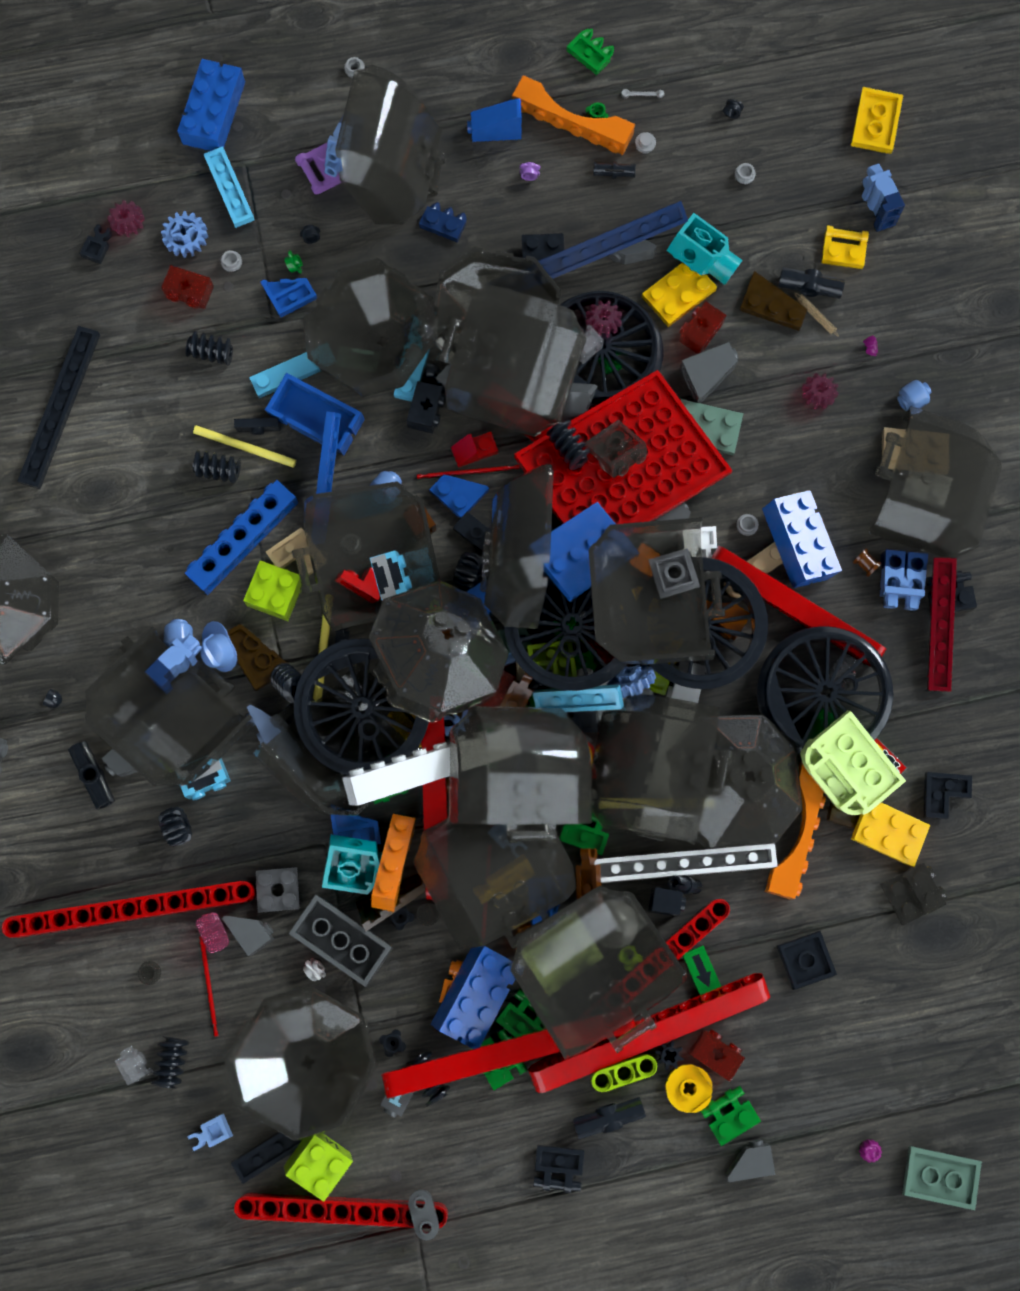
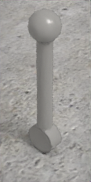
[621,89,664,99]

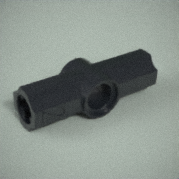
[778,267,845,299]
[68,741,115,810]
[573,1097,646,1140]

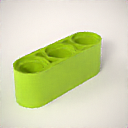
[590,1054,657,1092]

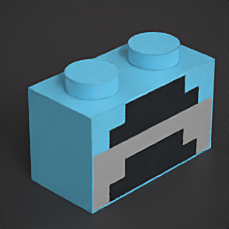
[370,551,412,602]
[175,754,231,801]

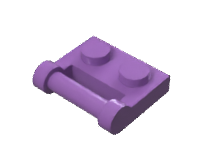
[295,143,348,194]

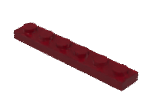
[927,558,957,692]

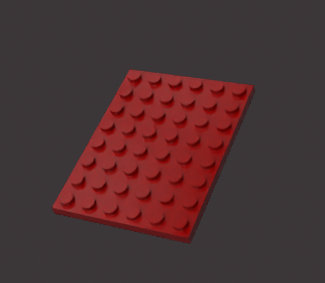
[514,370,732,537]

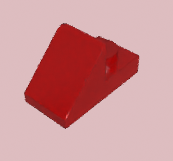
[451,432,498,468]
[334,567,380,603]

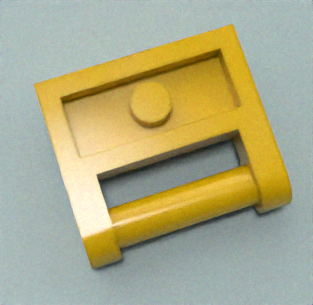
[821,225,869,269]

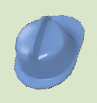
[200,621,237,672]

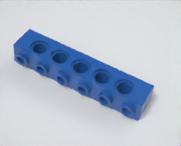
[185,480,298,596]

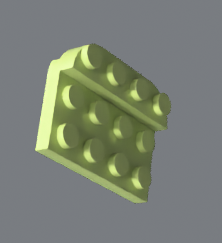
[800,710,906,815]

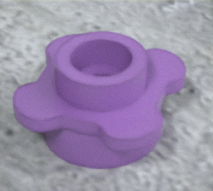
[519,162,540,181]

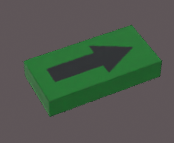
[683,945,721,995]

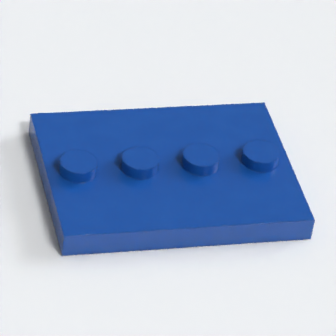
[528,502,639,602]

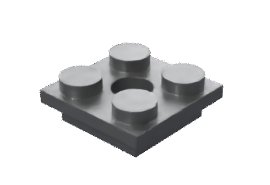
[648,548,700,599]
[256,867,300,913]

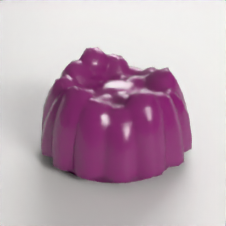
[863,335,878,356]
[859,1139,882,1163]

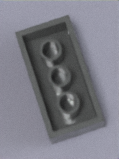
[289,895,394,987]

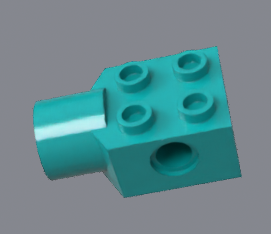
[666,213,742,285]
[322,834,383,895]

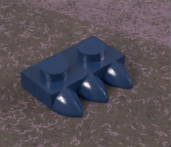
[419,202,467,243]

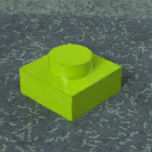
[649,668,670,695]

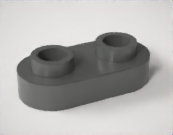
[408,1189,439,1240]

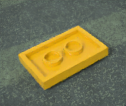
[851,87,903,154]
[642,262,717,327]
[851,803,930,867]

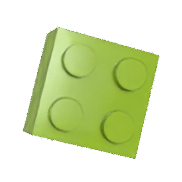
[243,561,304,621]
[284,1126,353,1201]

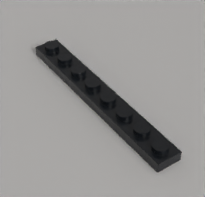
[18,326,100,489]

